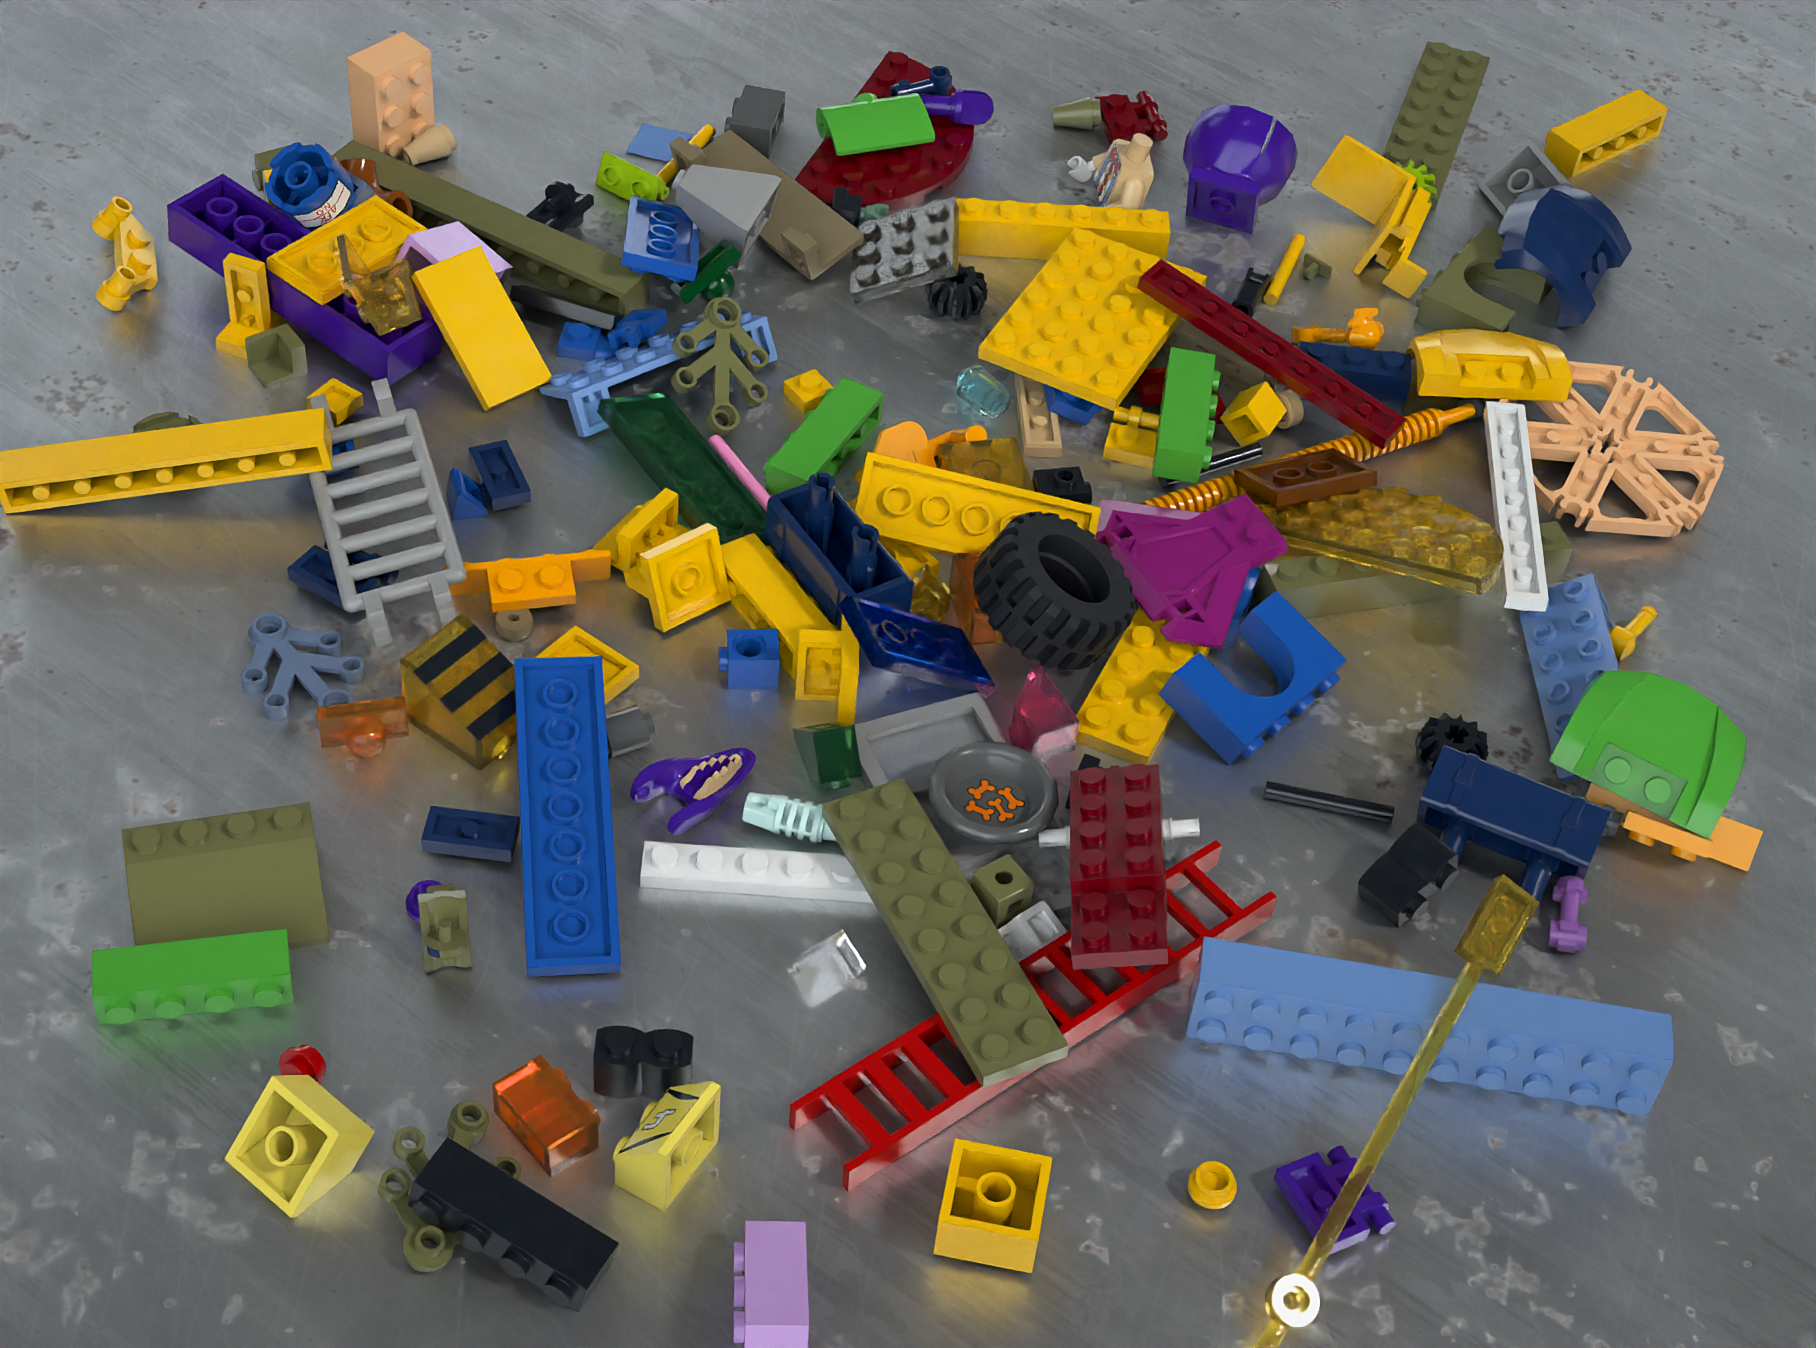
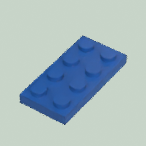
[621,195,700,282]

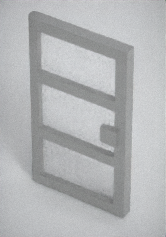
[841,692,1071,930]

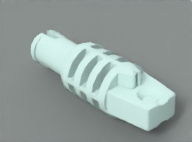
[742,792,837,843]

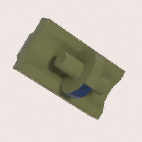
[418,884,472,972]

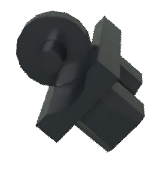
[526,181,594,232]

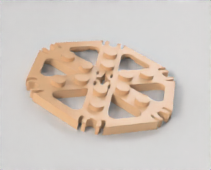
[1485,361,1725,537]

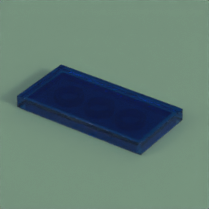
[838,595,996,698]

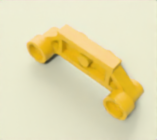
[92,196,158,311]

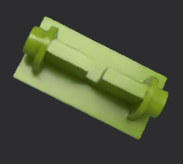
[595,151,670,201]

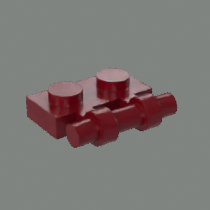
[1095,91,1168,145]

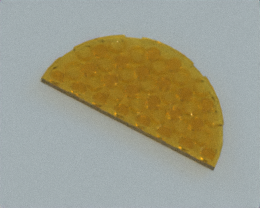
[1204,487,1504,595]

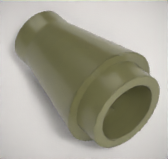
[1052,96,1101,130]

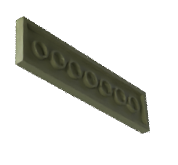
[1382,41,1490,211]
[822,778,1069,1088]

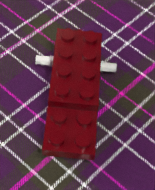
[1038,764,1200,970]

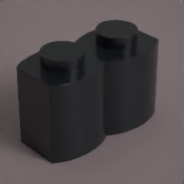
[1358,822,1459,927]
[593,1025,694,1101]

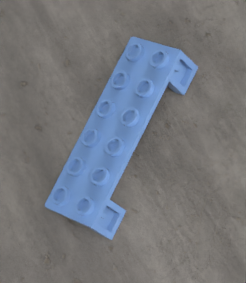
[539,310,778,437]
[1518,572,1620,783]

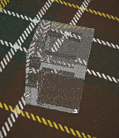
[787,929,867,1006]

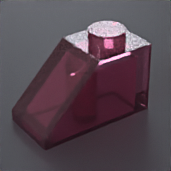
[1008,663,1080,761]

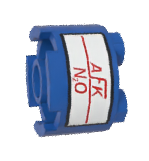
[264,142,356,232]

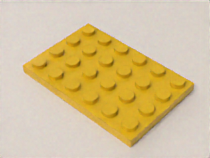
[978,227,1207,411]

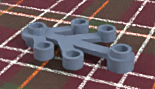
[241,612,366,729]

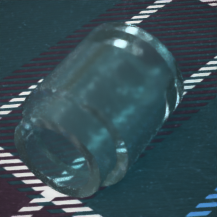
[956,365,1011,418]

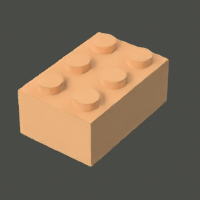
[346,31,435,158]

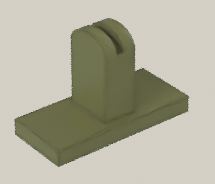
[1303,253,1332,280]

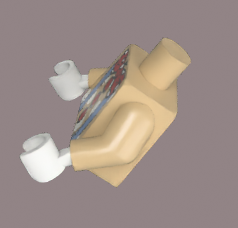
[1068,133,1154,210]

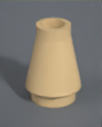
[401,123,457,167]

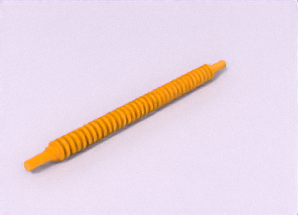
[1140,403,1476,513]

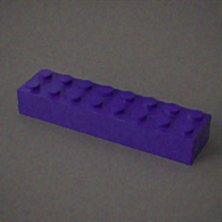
[167,174,442,386]

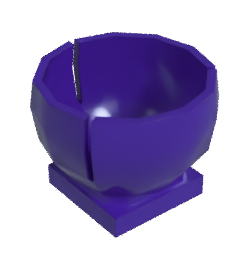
[1183,104,1298,234]

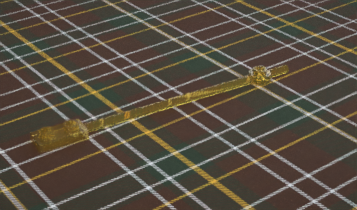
[1254,874,1540,1348]

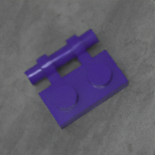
[1273,1146,1396,1257]

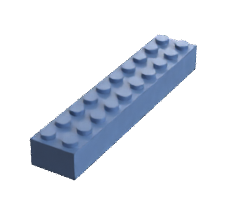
[1185,937,1674,1115]

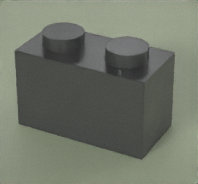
[724,85,786,159]

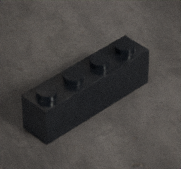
[408,1137,619,1312]

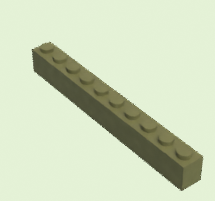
[332,140,650,315]

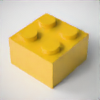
[933,1138,1053,1274]

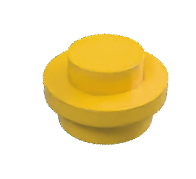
[1187,1161,1237,1209]

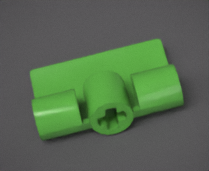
[816,93,935,156]

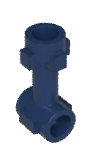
[889,66,952,97]

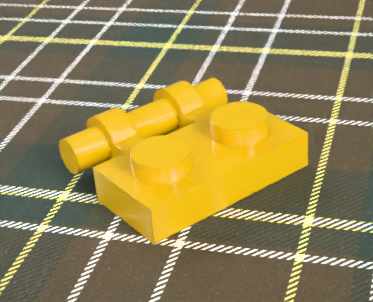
[1102,405,1159,469]

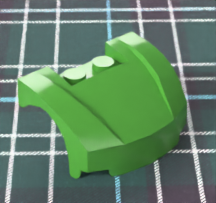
[1549,670,1746,840]

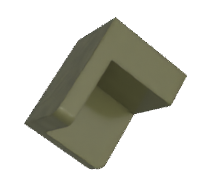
[245,323,308,388]

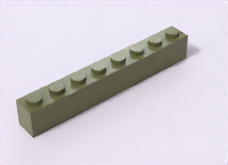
[1255,521,1573,619]

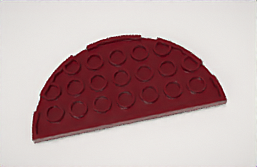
[795,51,974,212]

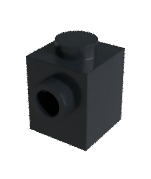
[1031,466,1092,505]

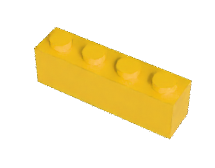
[1544,89,1668,178]
[721,533,840,681]

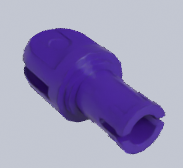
[920,89,994,125]

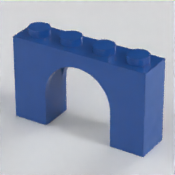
[1159,591,1347,766]

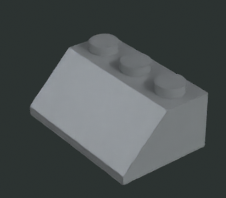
[1477,137,1572,217]

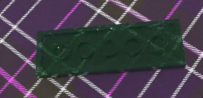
[597,392,770,546]

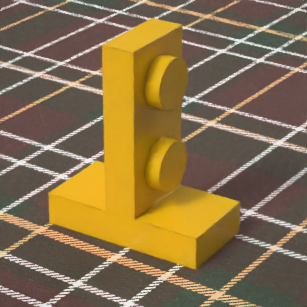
[215,252,285,359]

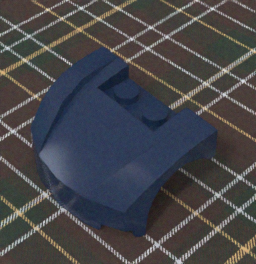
[1494,184,1632,327]

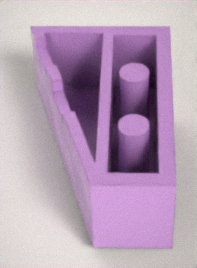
[733,1221,809,1348]

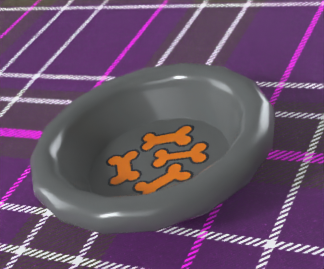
[928,741,1059,844]

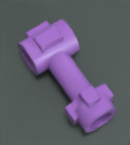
[1547,876,1588,953]

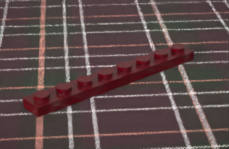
[1137,259,1407,450]

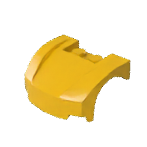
[1405,328,1573,402]

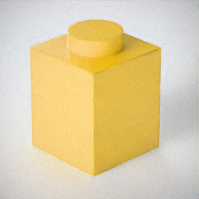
[1220,381,1287,447]

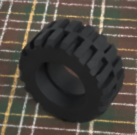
[973,511,1135,671]

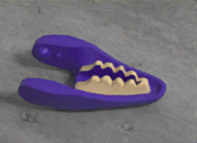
[630,748,756,835]

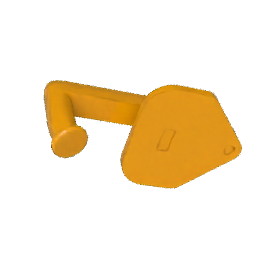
[855,421,987,485]

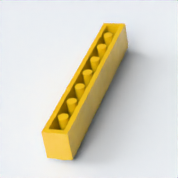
[0,407,332,514]

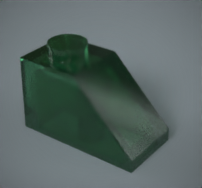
[793,721,863,790]

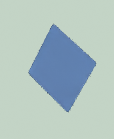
[626,123,691,162]

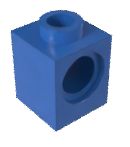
[718,629,780,689]

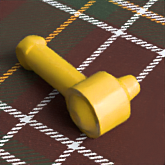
[1609,605,1658,661]

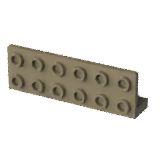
[669,130,864,281]

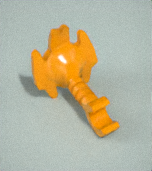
[1292,307,1384,350]

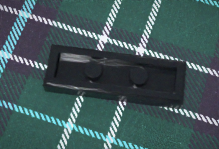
[509,285,626,330]

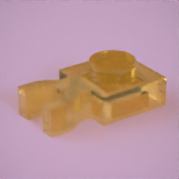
[910,564,953,630]

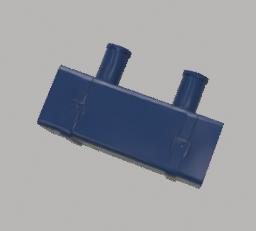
[765,472,914,642]
[1416,745,1612,907]

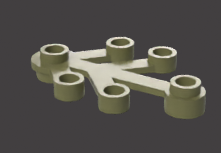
[671,297,769,436]
[378,1101,521,1272]

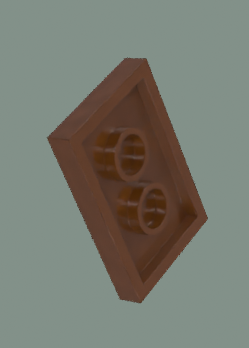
[1234,448,1377,509]

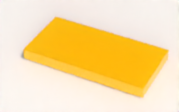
[267,195,428,306]
[411,246,552,412]

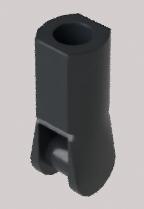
[1231,267,1272,318]

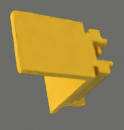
[1311,135,1432,298]

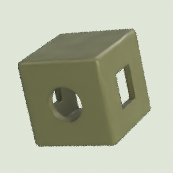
[971,854,1035,928]

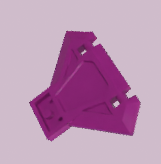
[1095,494,1288,649]

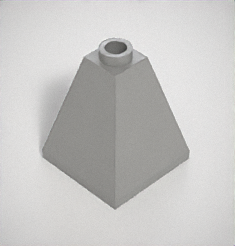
[672,164,782,269]

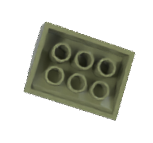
[122,802,330,949]

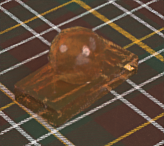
[316,696,409,759]

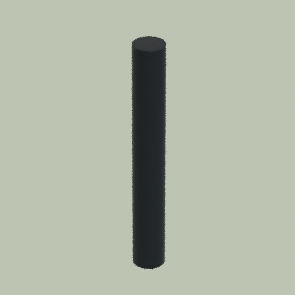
[1158,442,1263,488]
[1263,781,1395,823]

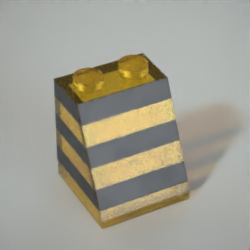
[400,613,517,771]

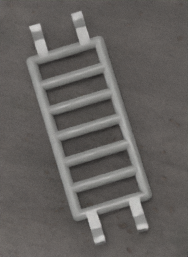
[308,378,467,647]

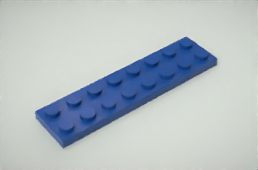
[514,656,621,977]

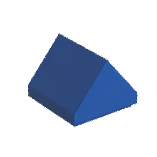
[446,468,488,521]

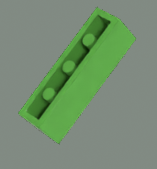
[1152,347,1221,484]
[763,377,884,496]
[92,929,294,1025]

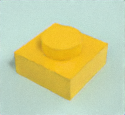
[783,369,834,414]
[306,378,364,425]

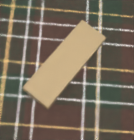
[1013,372,1062,458]

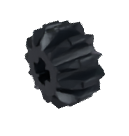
[925,262,988,321]
[1415,712,1489,775]

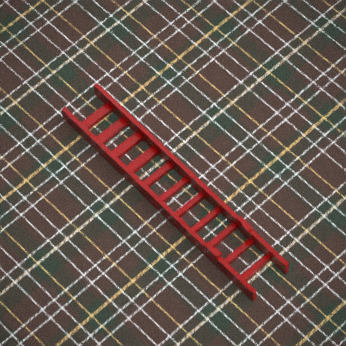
[789,840,1277,1192]

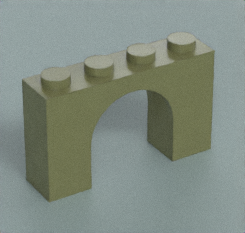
[1415,226,1553,333]

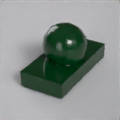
[670,240,742,305]

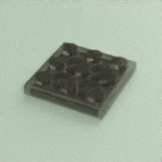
[850,197,959,305]

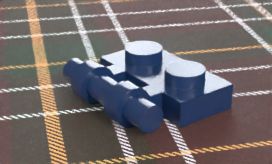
[287,540,399,615]

